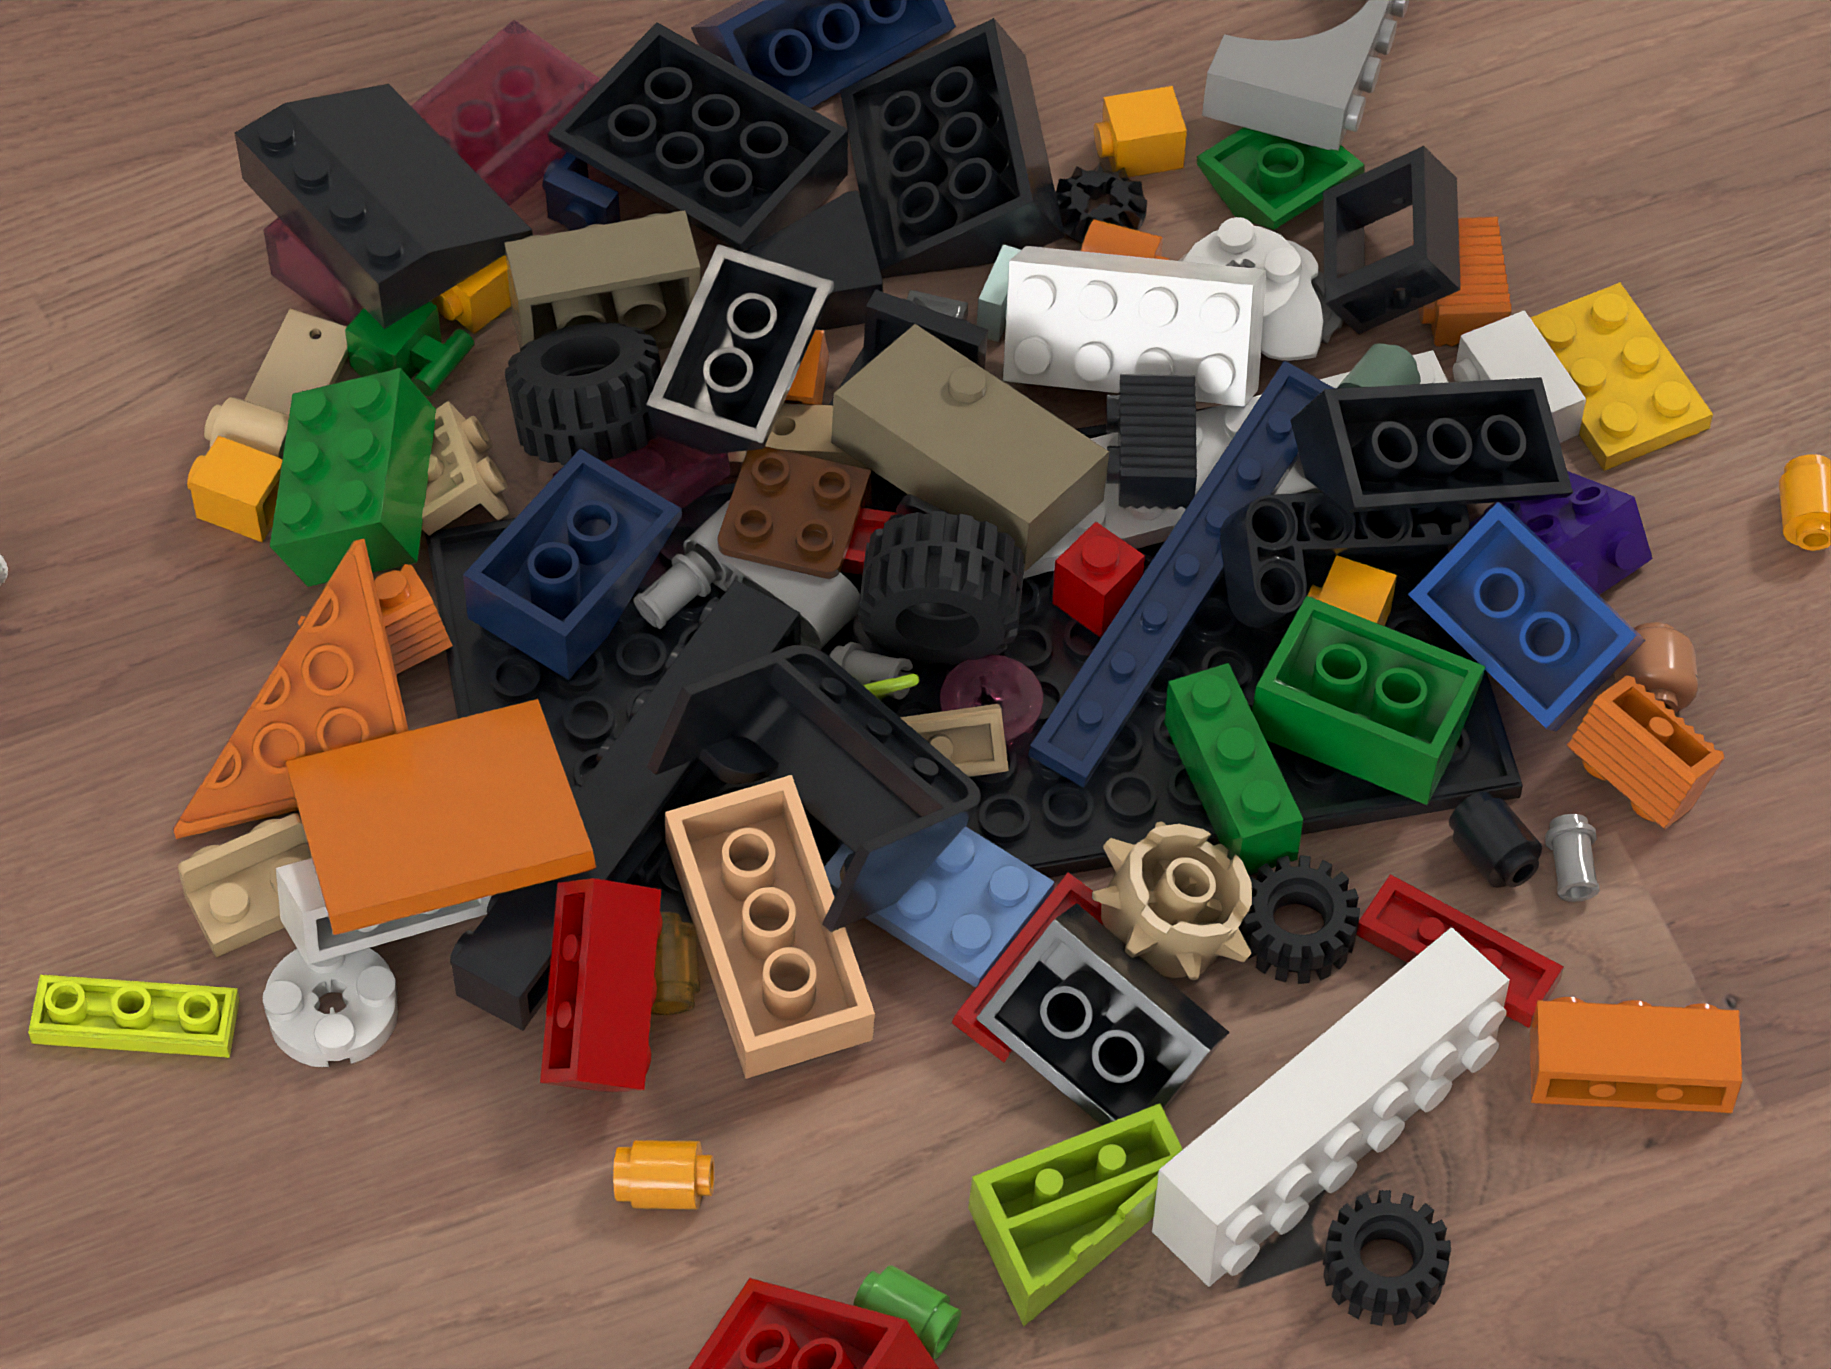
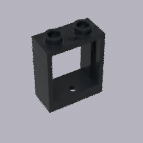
[1323,146,1461,334]

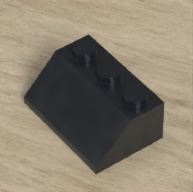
[646,244,834,455]
[976,903,1230,1126]

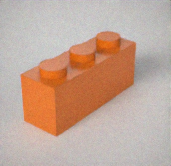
[1530,997,1743,1113]

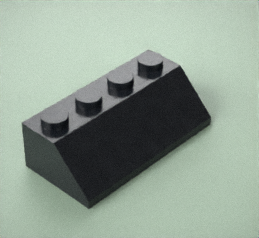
[1290,377,1573,513]

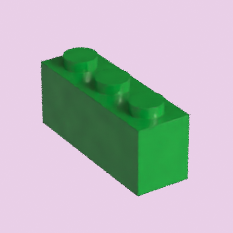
[1165,663,1303,876]

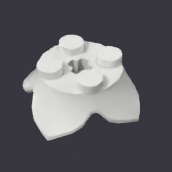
[1179,217,1324,361]

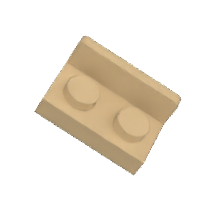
[422,401,509,536]
[178,813,312,958]

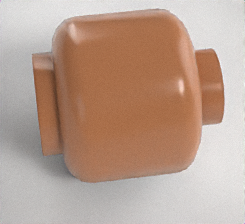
[1614,622,1698,714]

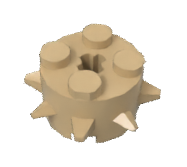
[1092,821,1253,980]

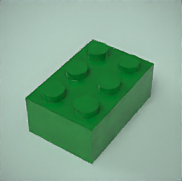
[270,368,436,587]

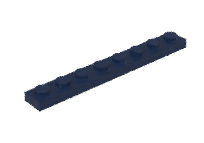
[1028,360,1335,788]

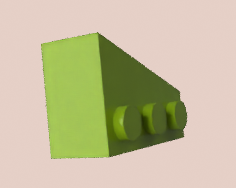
[968,1103,1183,1326]

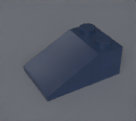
[463,449,682,680]

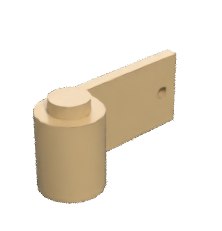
[204,308,348,459]

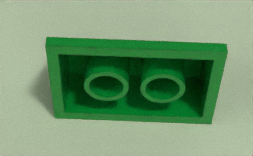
[1252,596,1486,805]

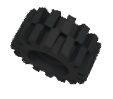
[1239,855,1360,984]
[1323,1190,1451,1326]

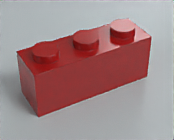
[540,878,663,1093]

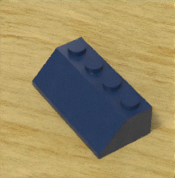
[691,0,956,108]

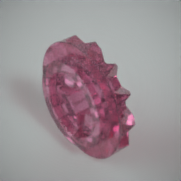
[940,655,1043,747]

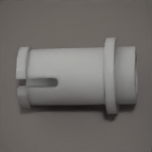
[634,551,716,629]
[830,642,913,700]
[1545,814,1600,902]

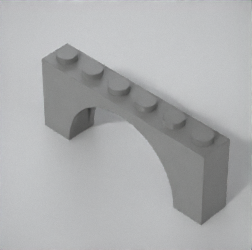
[1202,0,1410,150]

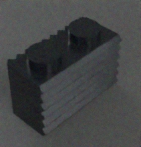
[1106,374,1197,510]

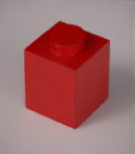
[1053,521,1145,638]

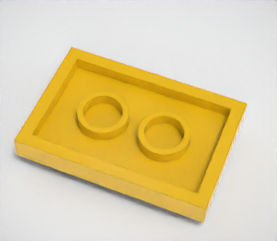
[1530,282,1713,471]

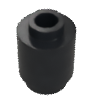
[1449,792,1542,888]

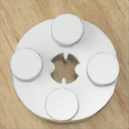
[263,948,398,1067]

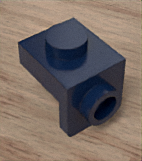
[542,152,621,231]

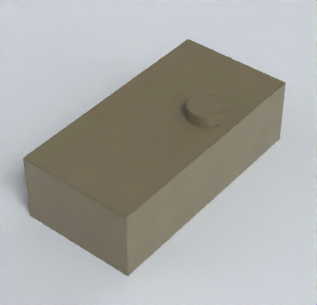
[831,324,1109,572]

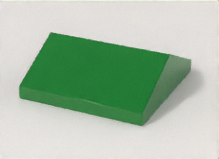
[1197,127,1365,230]

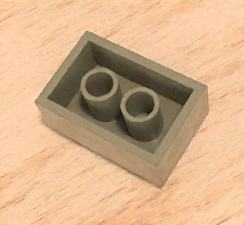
[504,210,701,350]

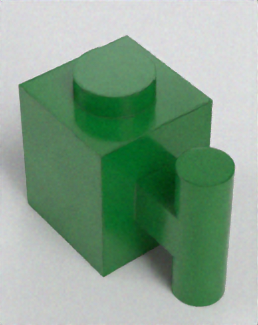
[345,302,475,397]

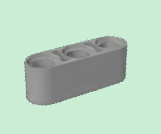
[683,500,860,650]

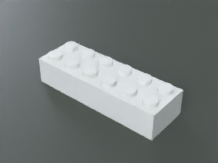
[1152,927,1510,1287]

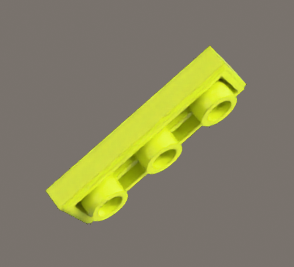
[28,974,240,1058]

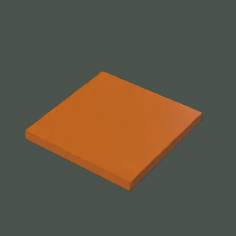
[285,699,596,935]

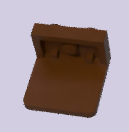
[717,446,872,579]

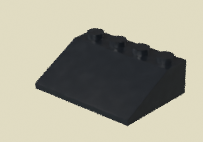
[840,18,1065,278]
[548,22,848,252]
[234,83,533,329]

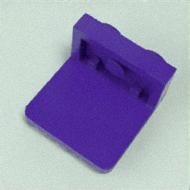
[1468,471,1653,595]

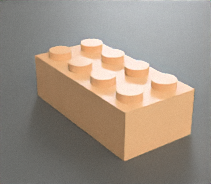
[665,775,875,1079]

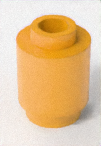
[1779,454,1831,551]
[613,1140,715,1209]

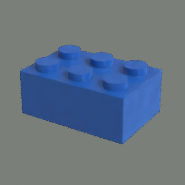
[1408,502,1645,732]

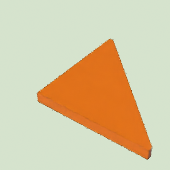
[173,539,409,839]

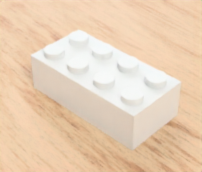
[1003,246,1266,407]

